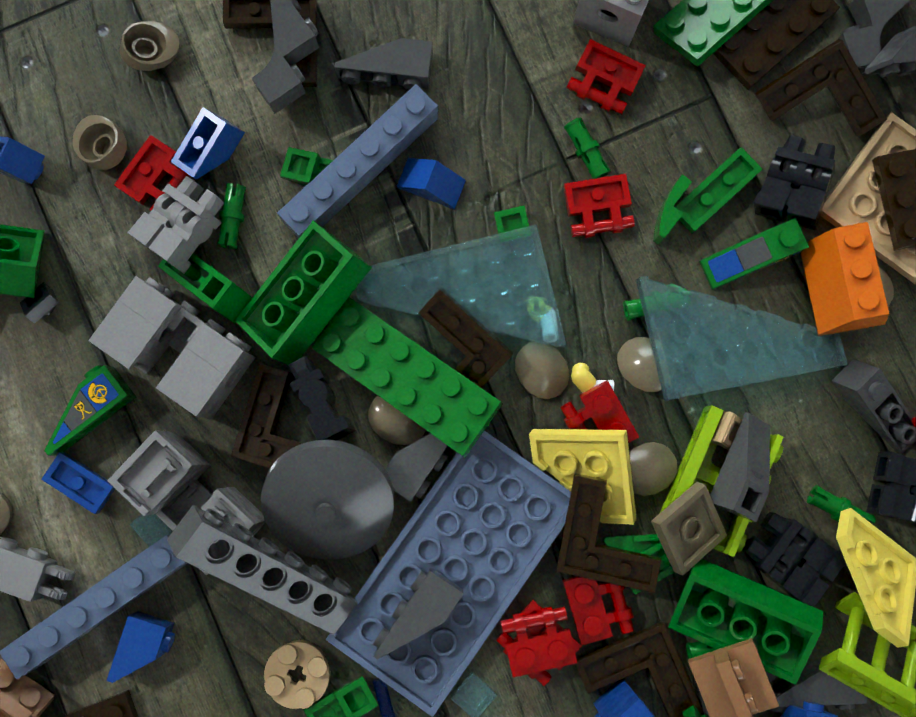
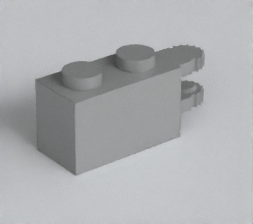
[0,537,75,602]

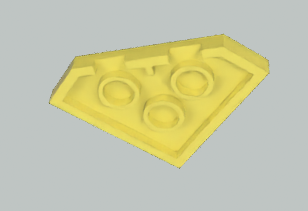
[529,429,637,525]
[836,508,916,648]

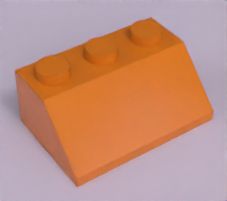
[800,222,889,336]

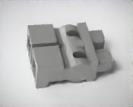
[127,176,224,274]

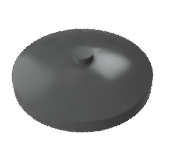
[261,440,394,560]

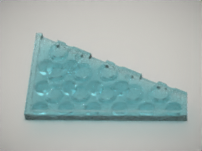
[356,224,566,348]
[636,276,848,401]

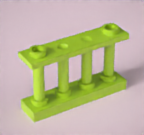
[819,592,916,717]

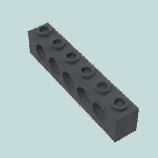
[167,505,358,635]

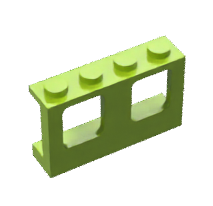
[659,405,784,557]

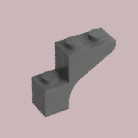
[252,0,319,114]
[837,0,910,74]

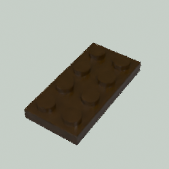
[713,0,840,90]

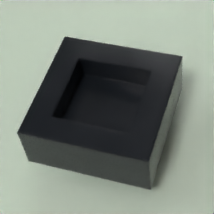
[20,282,59,324]

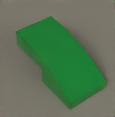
[280,147,333,186]
[653,174,692,245]
[303,676,379,717]

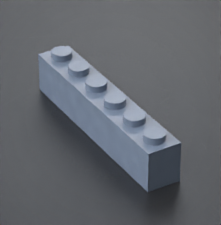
[277,84,438,239]
[0,534,188,679]

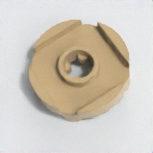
[264,640,331,709]

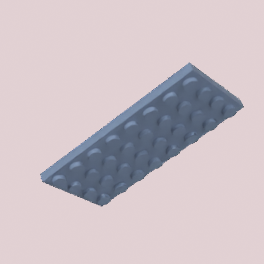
[326,431,571,717]

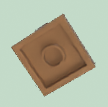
[688,638,779,717]
[0,659,54,717]

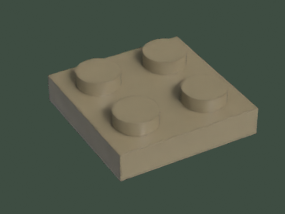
[651,482,727,576]

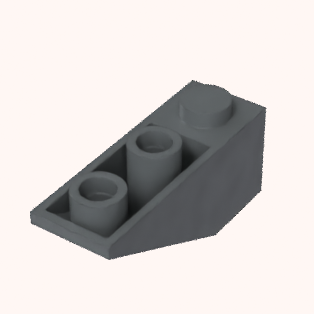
[865,26,916,78]
[334,38,433,90]
[832,359,916,454]
[710,412,770,522]
[385,434,448,502]
[373,568,464,660]
[770,658,868,712]

